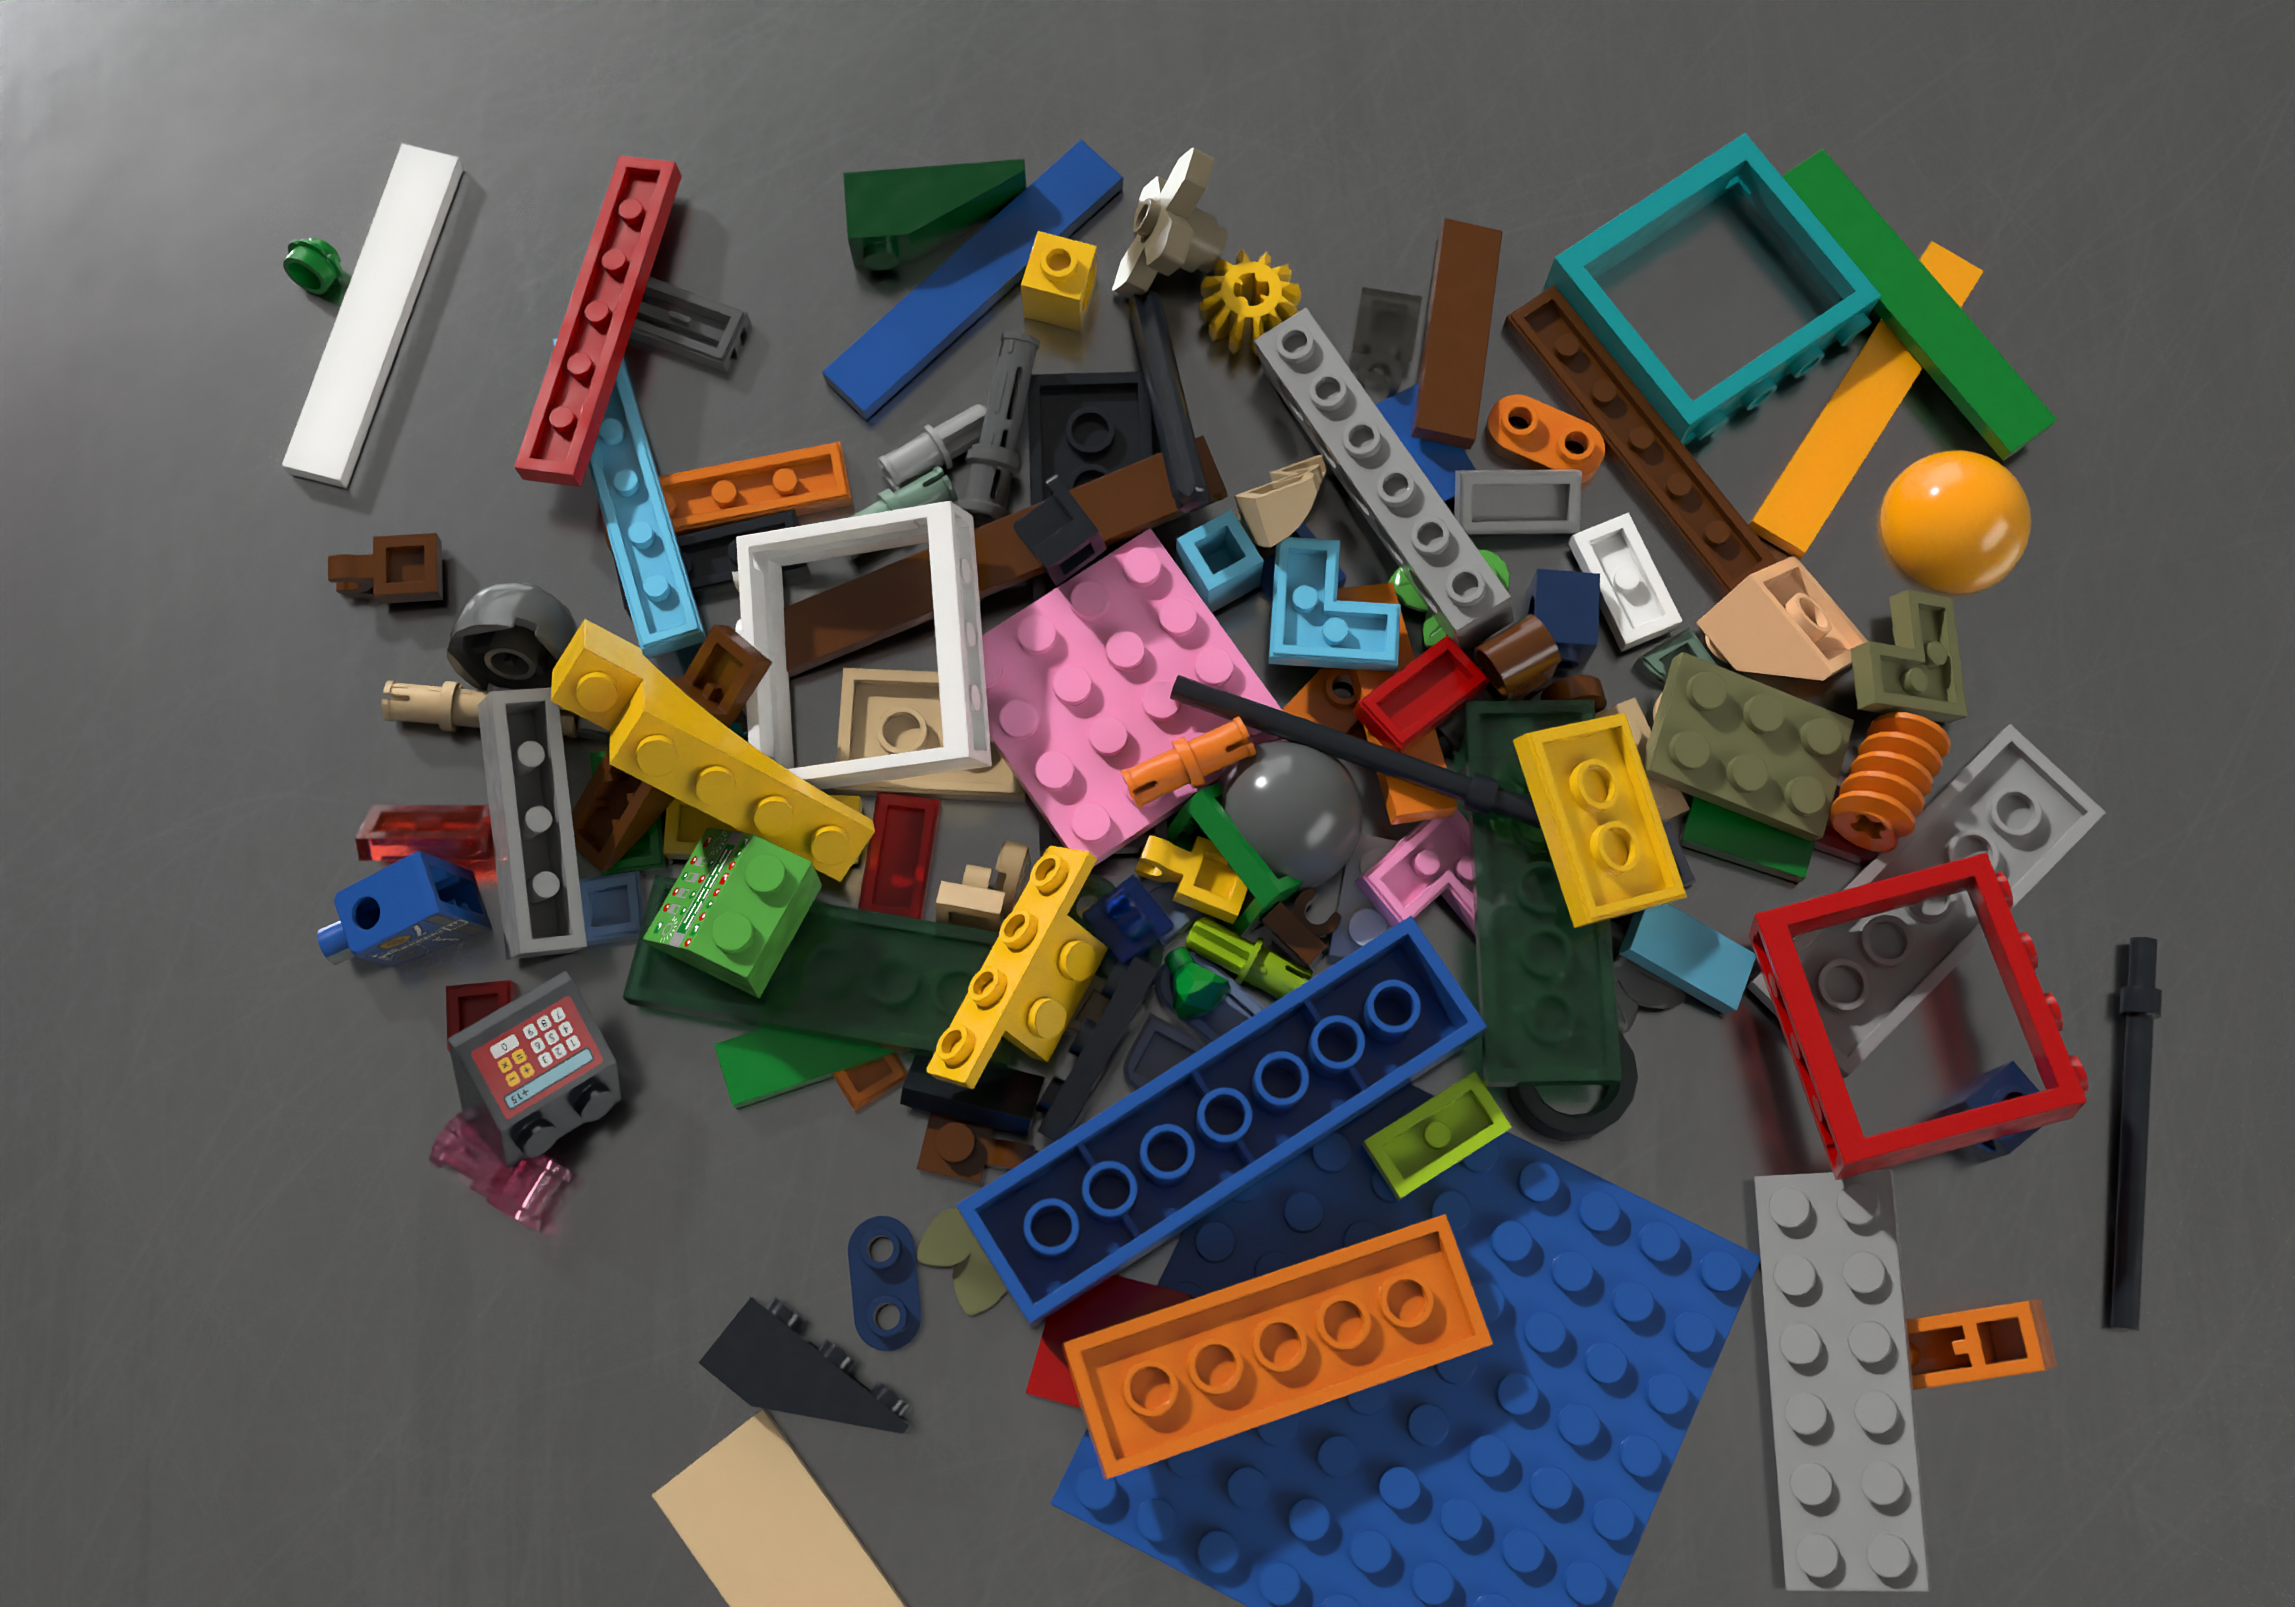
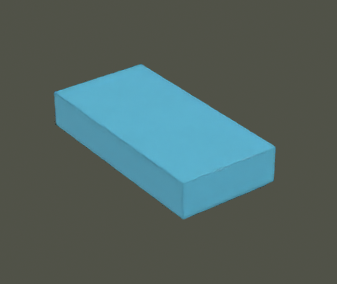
[1618,904,1756,1015]

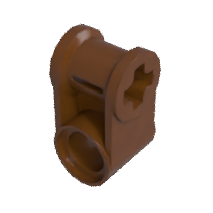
[1471,614,1561,715]

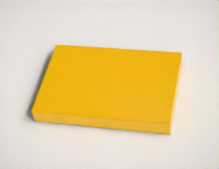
[1513,713,1687,928]

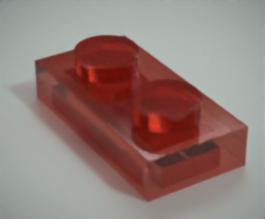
[355,805,494,865]

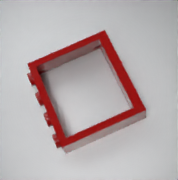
[1748,852,2089,1180]

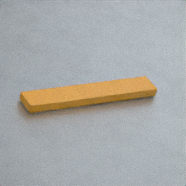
[1749,241,1984,560]

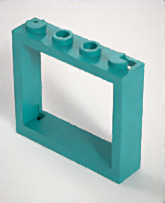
[1545,133,1882,444]

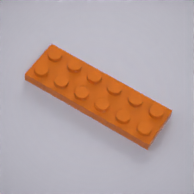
[1061,1214,1493,1480]

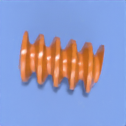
[1829,712,1951,853]

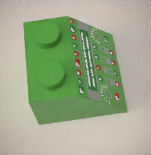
[643,828,822,998]

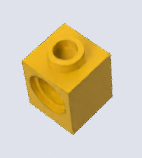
[1021,231,1098,332]

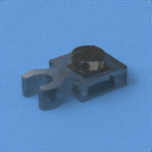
[1352,287,1422,398]

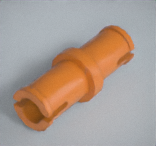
[1120,716,1256,809]

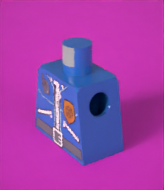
[317,851,492,966]

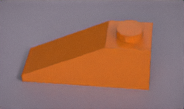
[1907,1299,2057,1390]

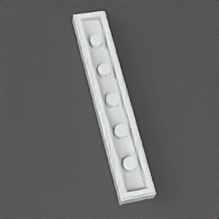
[282,144,464,488]

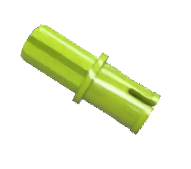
[1185,917,1314,999]

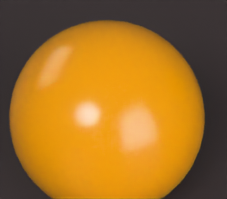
[1880,450,2031,594]

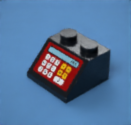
[447,971,621,1169]

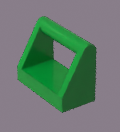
[1167,782,1304,937]

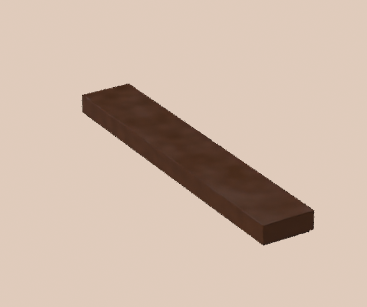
[1503,285,1778,599]

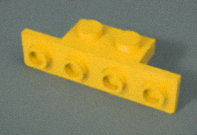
[927,846,1108,1089]

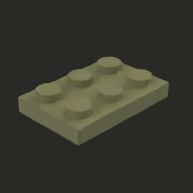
[1642,652,1854,842]

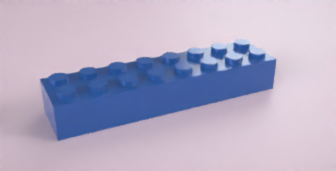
[956,916,1487,1329]

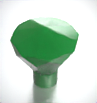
[1164,947,1231,1021]

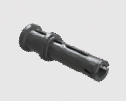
[956,332,1040,523]

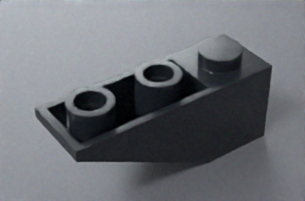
[698,1296,915,1434]

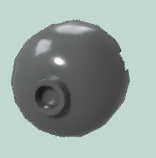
[447,583,578,691]

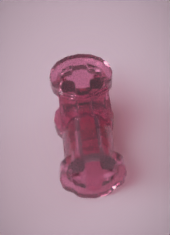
[429,1112,574,1231]

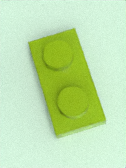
[1362,1071,1512,1200]

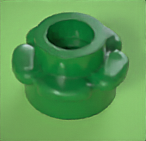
[283,238,343,294]

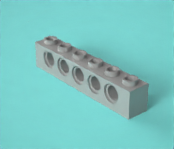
[1254,307,1514,653]

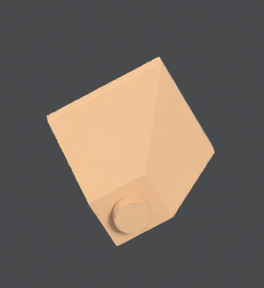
[1696,555,1868,681]

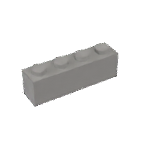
[477,688,587,960]

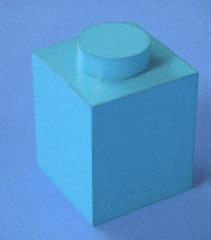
[1175,509,1264,612]

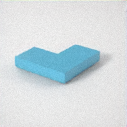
[1269,537,1401,672]

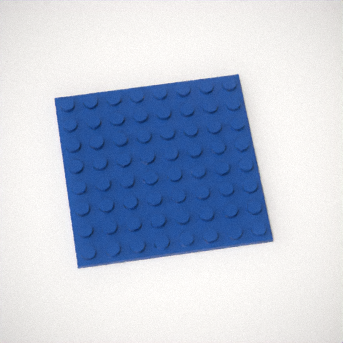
[1050,1083,1761,1607]

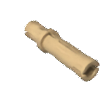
[382,680,579,738]

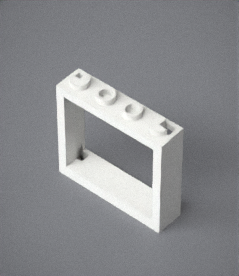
[732,501,992,790]

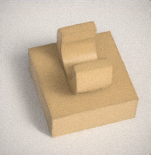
[936,864,1005,947]

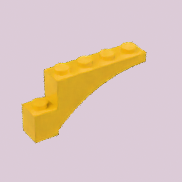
[551,619,875,882]

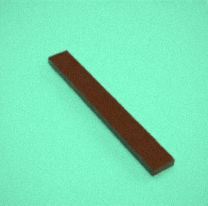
[784,435,1228,678]

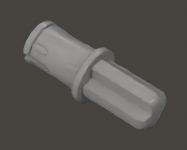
[877,404,986,491]

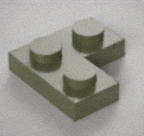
[1851,590,1968,723]

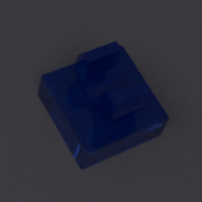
[1082,874,1174,965]

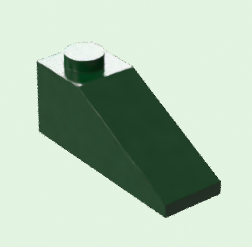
[843,159,1027,270]

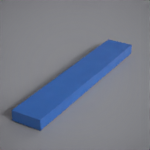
[822,139,1123,420]

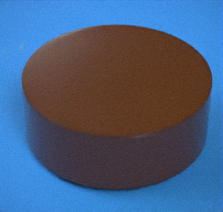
[1540,675,1607,726]

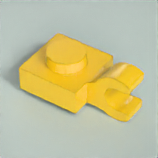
[1134,835,1248,924]

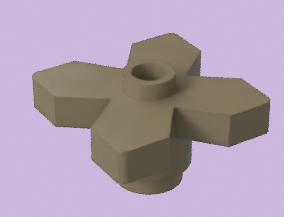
[1113,147,1228,299]

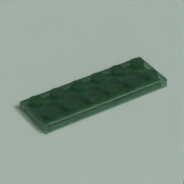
[1463,700,1622,1087]
[623,875,1015,1071]

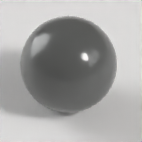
[1216,739,1363,892]

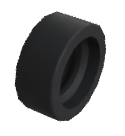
[1506,1011,1638,1141]

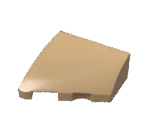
[1234,455,1327,548]

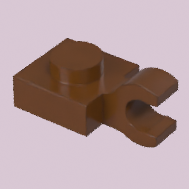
[328,533,443,604]
[917,1112,1039,1186]

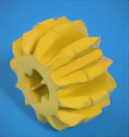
[1199,248,1301,357]

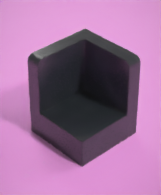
[1013,474,1107,586]

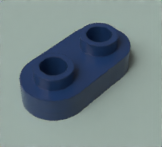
[848,1216,923,1352]

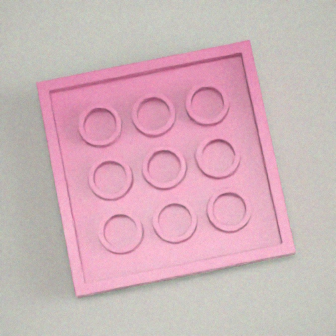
[982,528,1283,867]

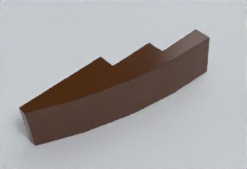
[571,624,773,872]

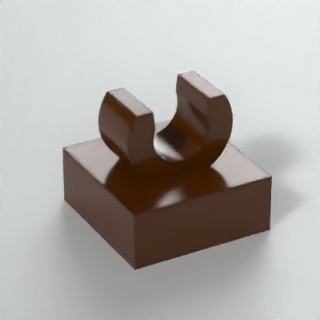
[1262,888,1342,970]

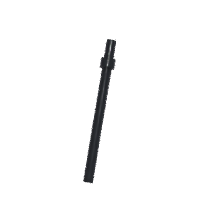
[1170,675,1541,829]
[2111,937,2162,1331]

